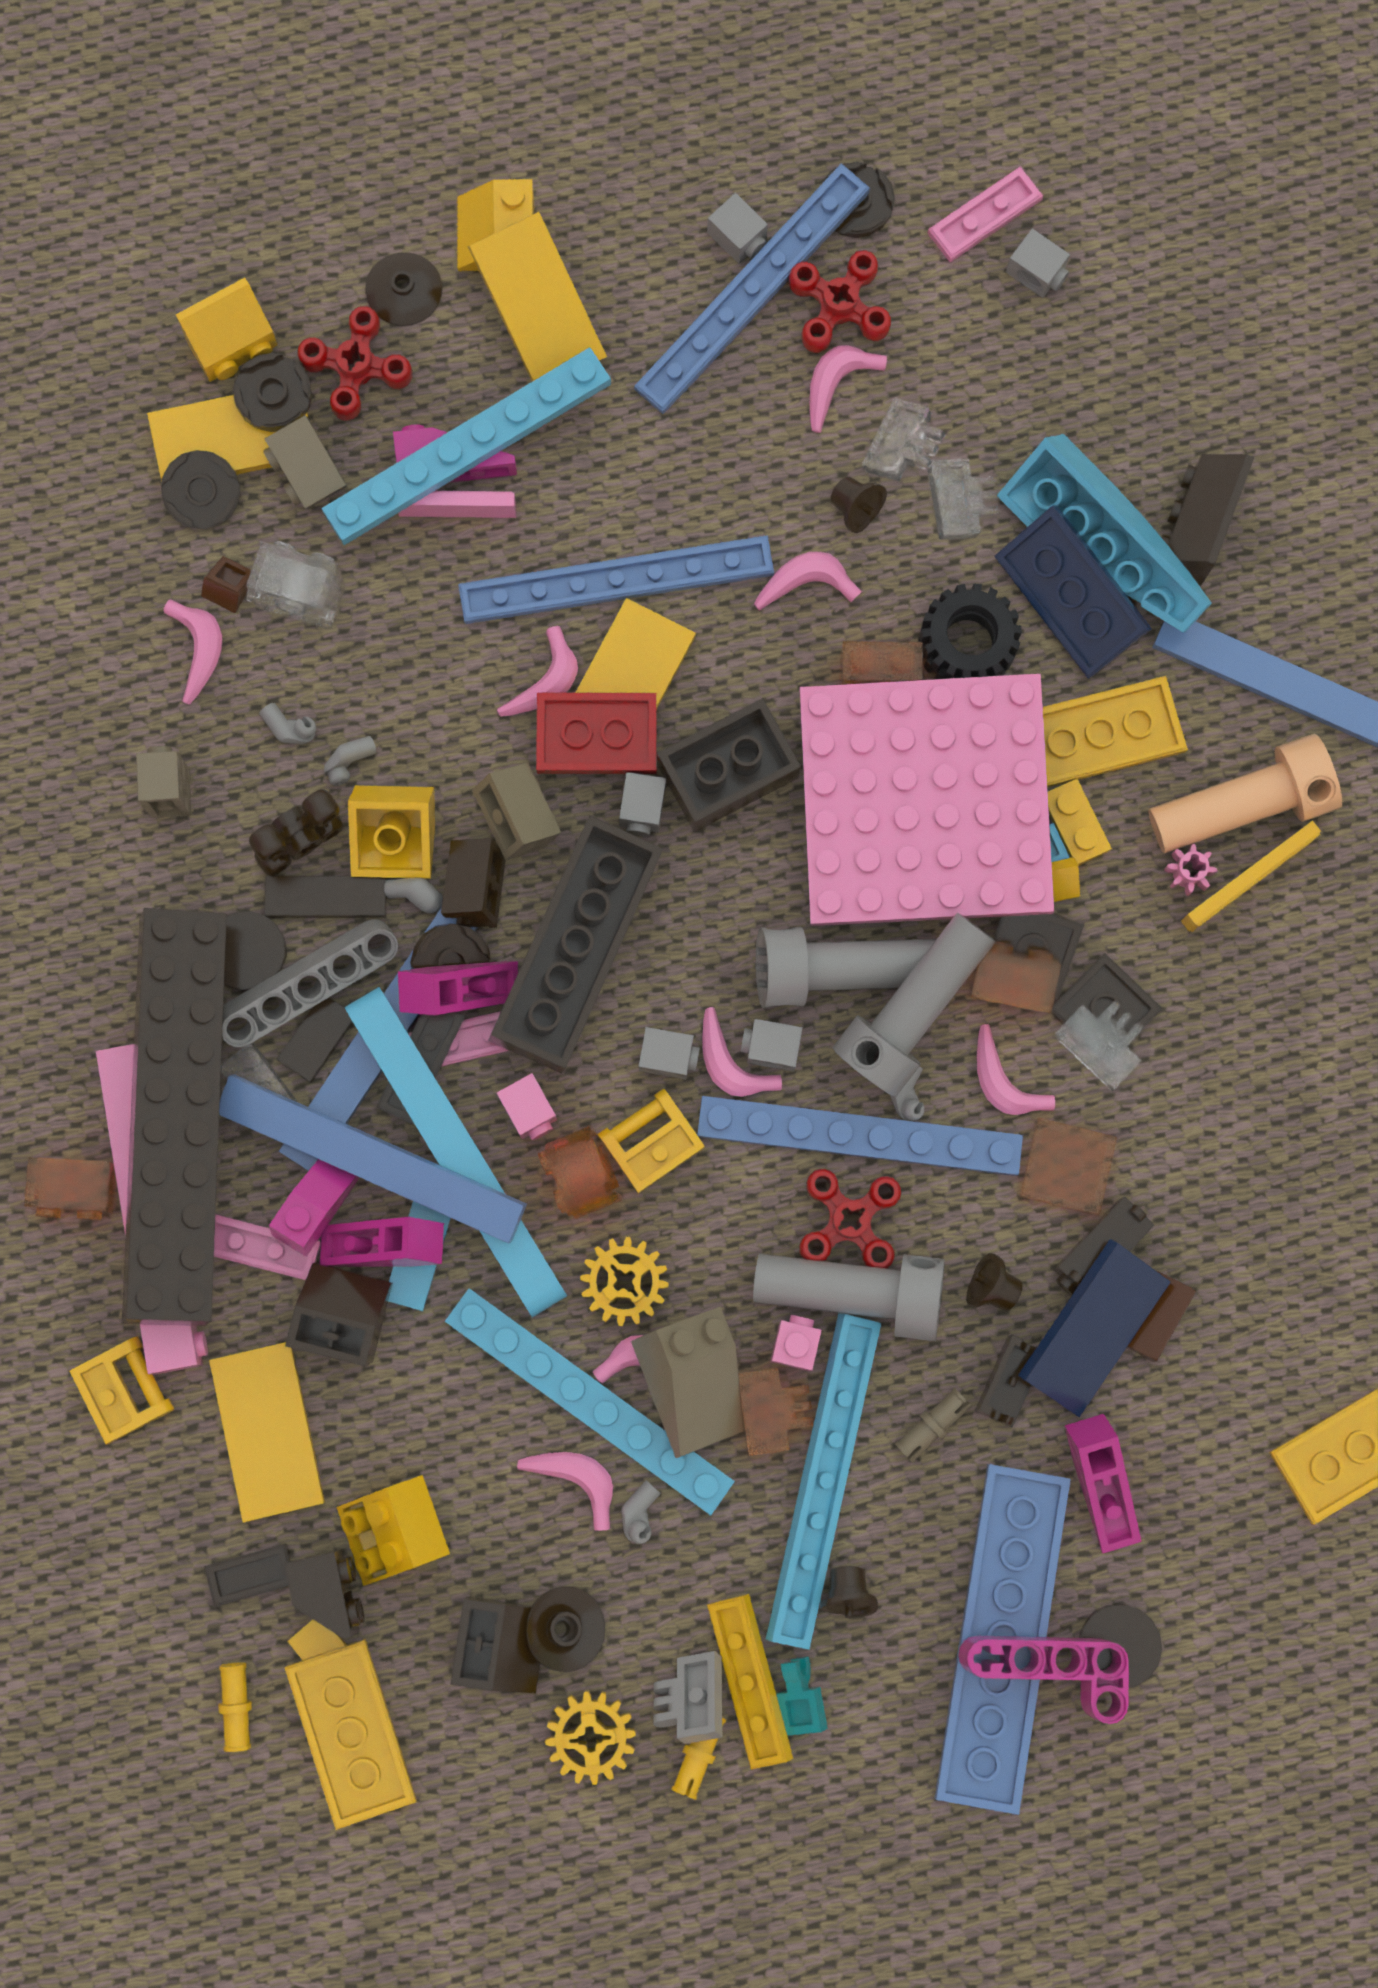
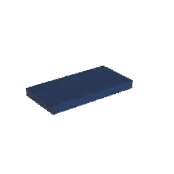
[994,505,1152,679]
[1018,1239,1170,1418]

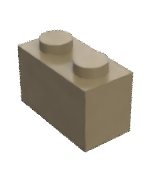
[263,415,348,509]
[136,746,192,818]
[472,762,561,861]

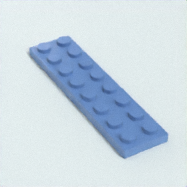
[935,1464,1071,1815]

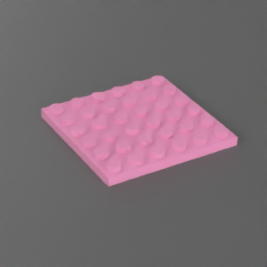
[800,674,1054,926]

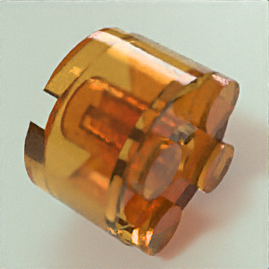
[538,1125,622,1219]

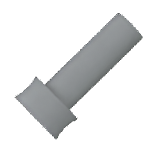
[832,912,996,1097]
[756,926,936,1008]
[753,1253,945,1341]

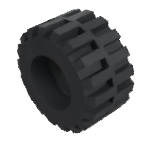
[918,583,1022,679]

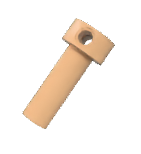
[1148,733,1342,854]

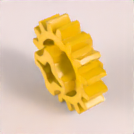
[580,1237,669,1327]
[545,1690,636,1785]

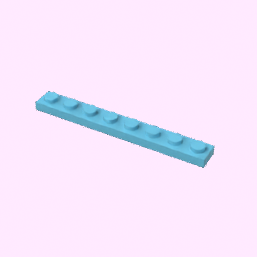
[321,347,611,545]
[445,1288,735,1515]
[766,1313,881,1650]

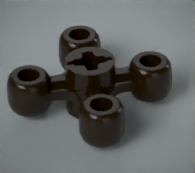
[249,789,343,876]

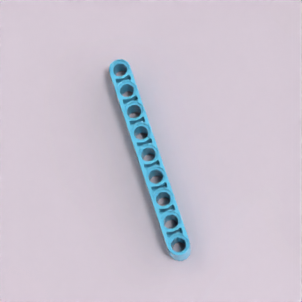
[344,987,567,1318]

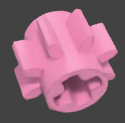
[1164,844,1217,896]

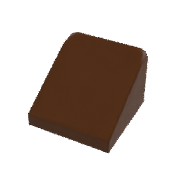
[201,556,257,613]

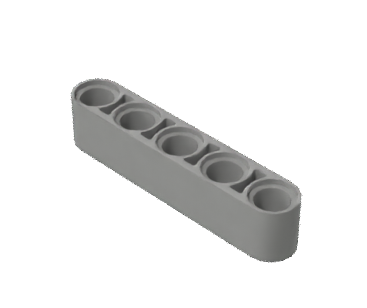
[222,919,398,1047]

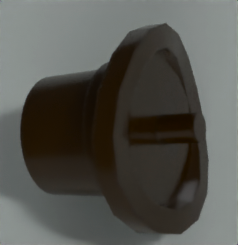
[830,477,887,534]
[966,1253,1023,1311]
[820,1566,878,1618]

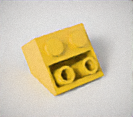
[337,1475,450,1586]

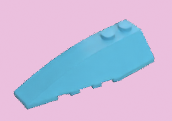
[997,434,1212,632]

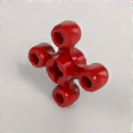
[789,250,891,353]
[297,306,413,421]
[799,1169,901,1269]

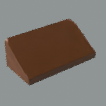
[1127,1271,1196,1362]

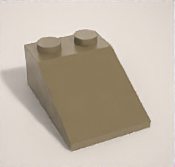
[631,1306,744,1458]

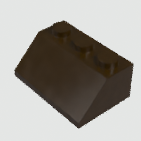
[1161,454,1254,587]

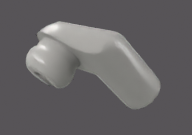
[259,703,316,744]
[324,736,376,786]
[384,877,443,914]
[890,1067,925,1121]
[621,1480,661,1544]

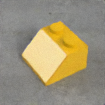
[457,179,534,271]
[175,277,278,382]
[348,785,435,879]

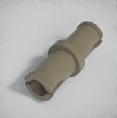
[895,1387,972,1463]

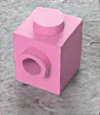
[497,1073,557,1141]
[770,1315,822,1372]

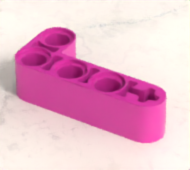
[958,1636,1129,1724]

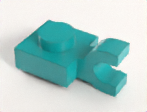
[776,1656,828,1736]

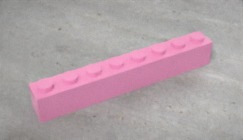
[96,1044,208,1375]

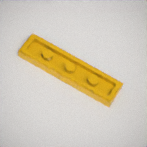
[1181,820,1321,932]
[707,1594,794,1770]

